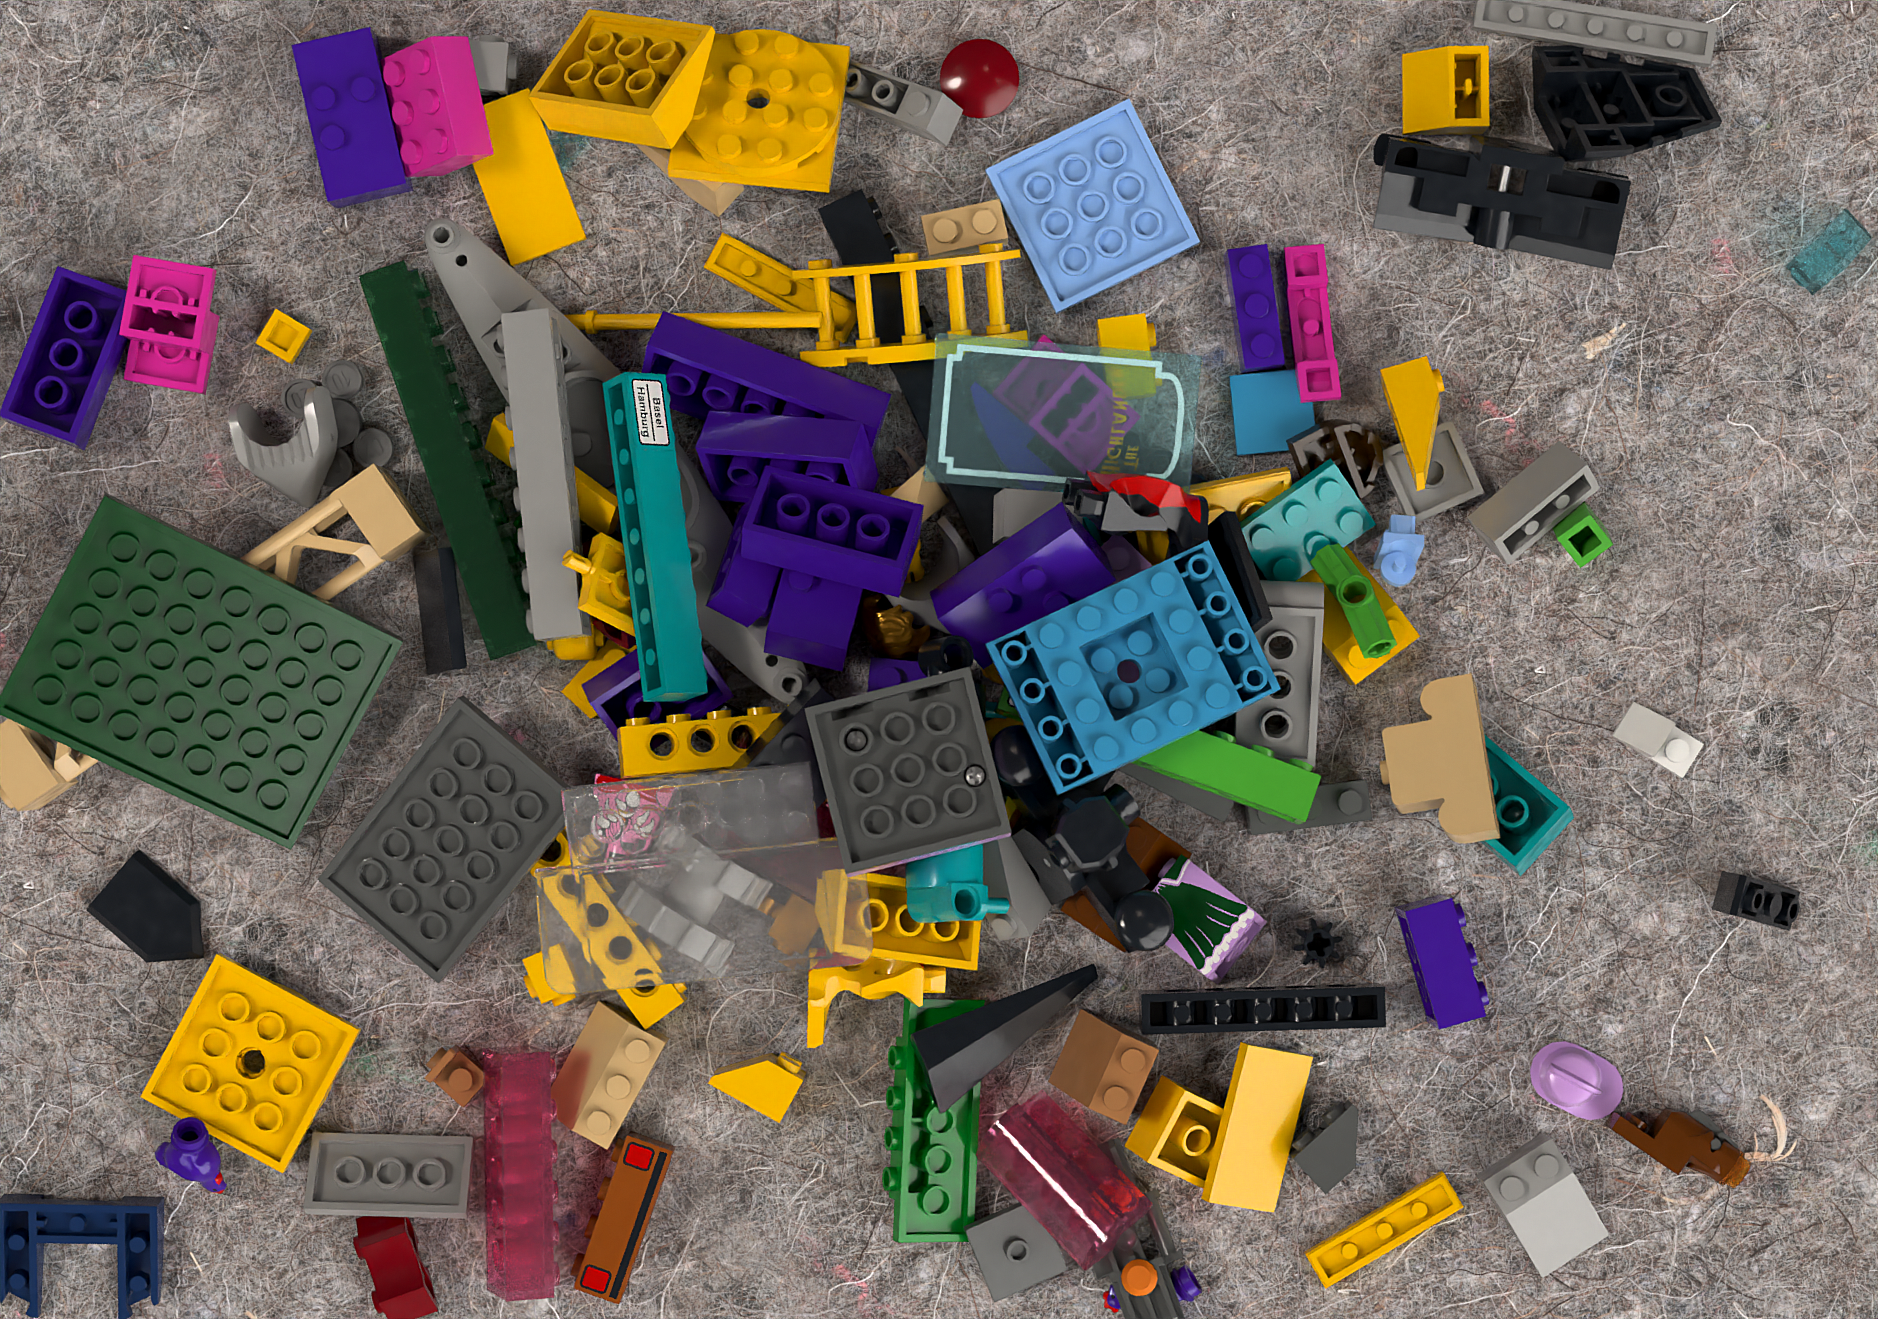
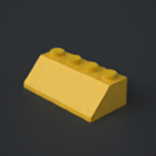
[815,869,981,971]

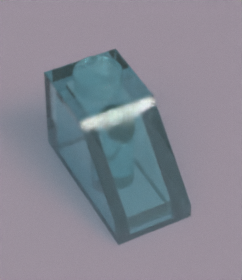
[1785,208,1873,295]

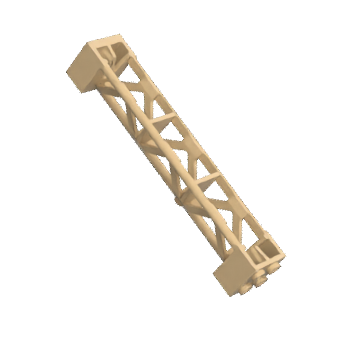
[0,463,432,811]

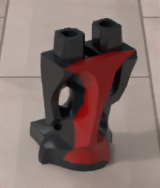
[1062,469,1209,560]

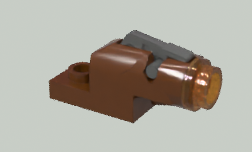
[1604,1108,1751,1188]

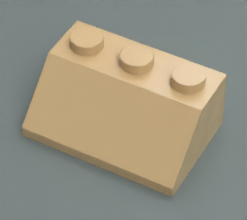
[541,1000,669,1150]

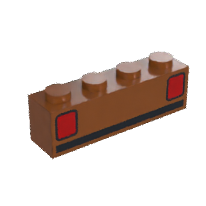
[570,1131,676,1304]

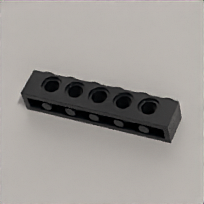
[1138,983,1386,1035]

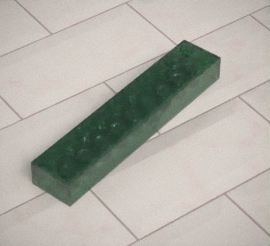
[358,260,546,662]

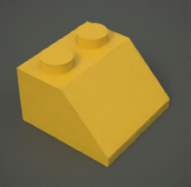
[708,1051,806,1123]

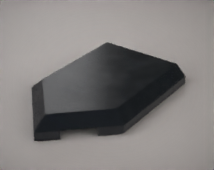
[86,849,204,963]

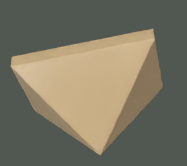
[890,465,949,523]

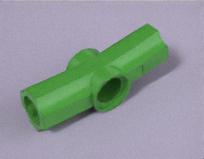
[1310,543,1397,659]

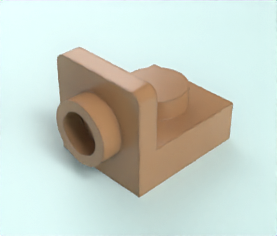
[424,1045,492,1108]

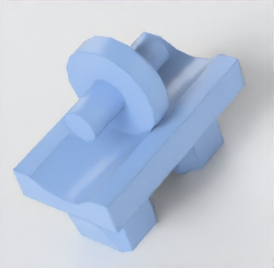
[1373,514,1424,587]

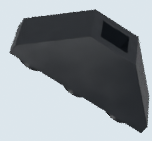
[1712,871,1800,931]

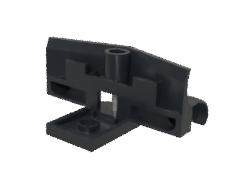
[1372,133,1631,270]

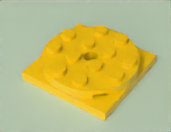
[667,29,850,193]
[140,953,361,1173]

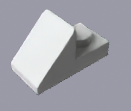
[1612,702,1704,778]

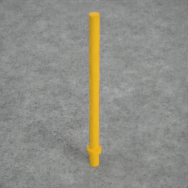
[564,310,823,334]

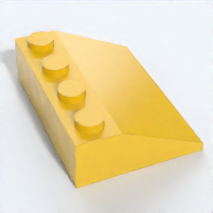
[528,9,715,150]

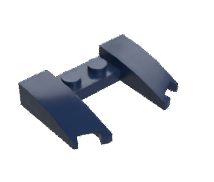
[0,1194,164,1319]

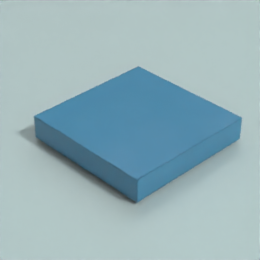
[1228,369,1315,456]

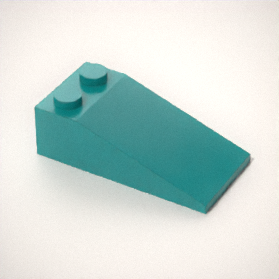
[1480,734,1574,877]

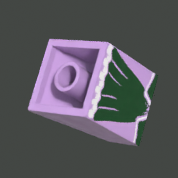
[1153,854,1267,985]

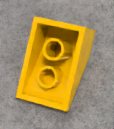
[1296,546,1420,685]
[1124,1075,1224,1189]

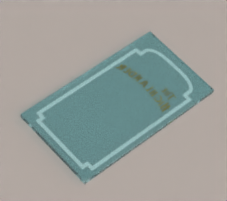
[923,333,1203,494]

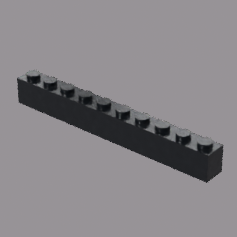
[818,189,1010,557]

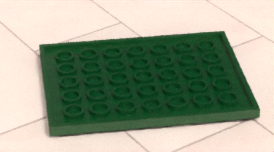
[0,493,403,850]

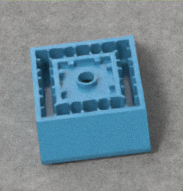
[985,540,1281,795]

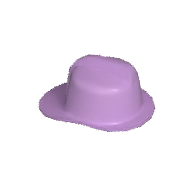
[1530,1041,1623,1120]

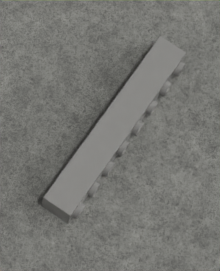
[497,308,592,641]

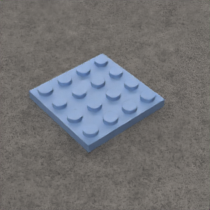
[985,99,1200,314]

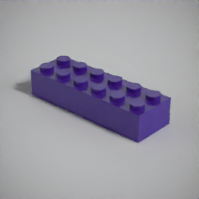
[641,311,892,454]

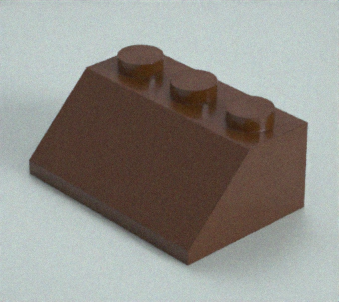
[1058,817,1192,953]

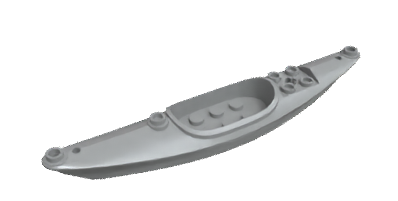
[424,218,810,704]

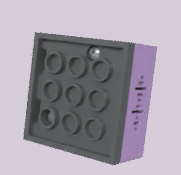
[804,667,1012,877]

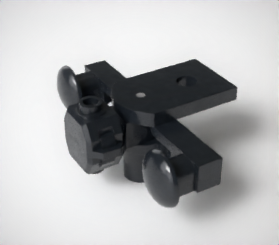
[990,725,1175,953]

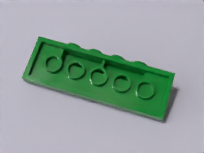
[882,998,985,1243]

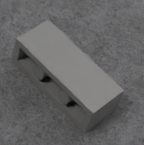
[1467,441,1600,565]

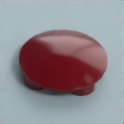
[940,39,1020,119]

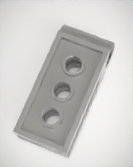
[1233,580,1324,767]

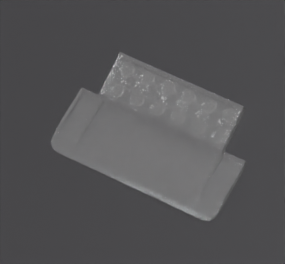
[534,761,874,994]

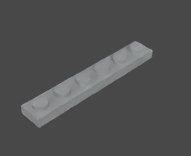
[1471,0,1717,67]

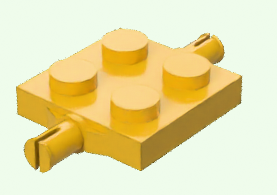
[562,532,635,637]

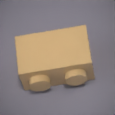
[921,199,1008,258]

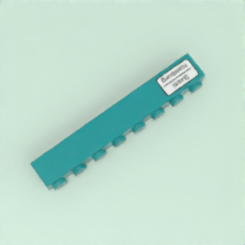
[602,372,708,702]

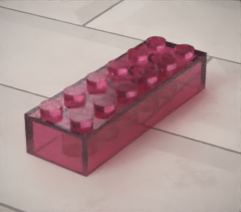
[483,1045,560,1302]

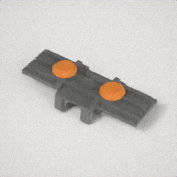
[1066,1137,1185,1319]

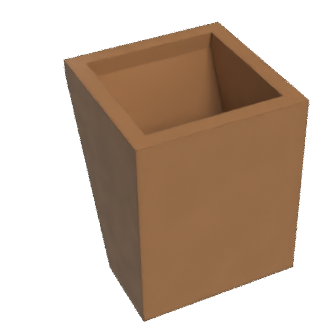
[1048,1008,1159,1125]

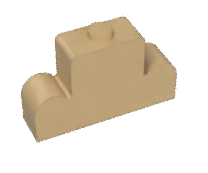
[1380,673,1501,844]

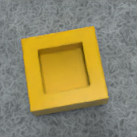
[255,309,313,365]

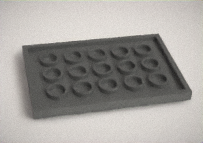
[317,695,586,983]

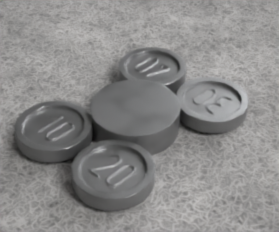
[281,360,394,487]

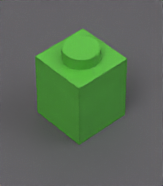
[1553,501,1614,568]

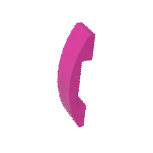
[1283,244,1341,403]

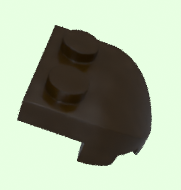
[1286,419,1384,499]

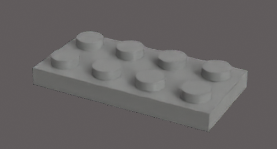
[303,1132,475,1219]

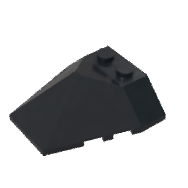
[1532,45,1722,162]

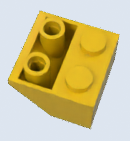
[1401,46,1490,135]

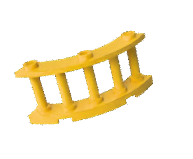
[792,243,1028,367]

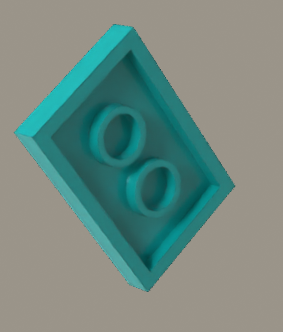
[1239,458,1376,581]

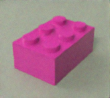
[380,36,494,177]

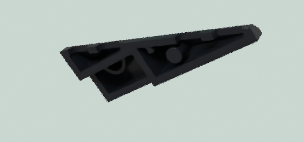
[910,963,1098,1115]

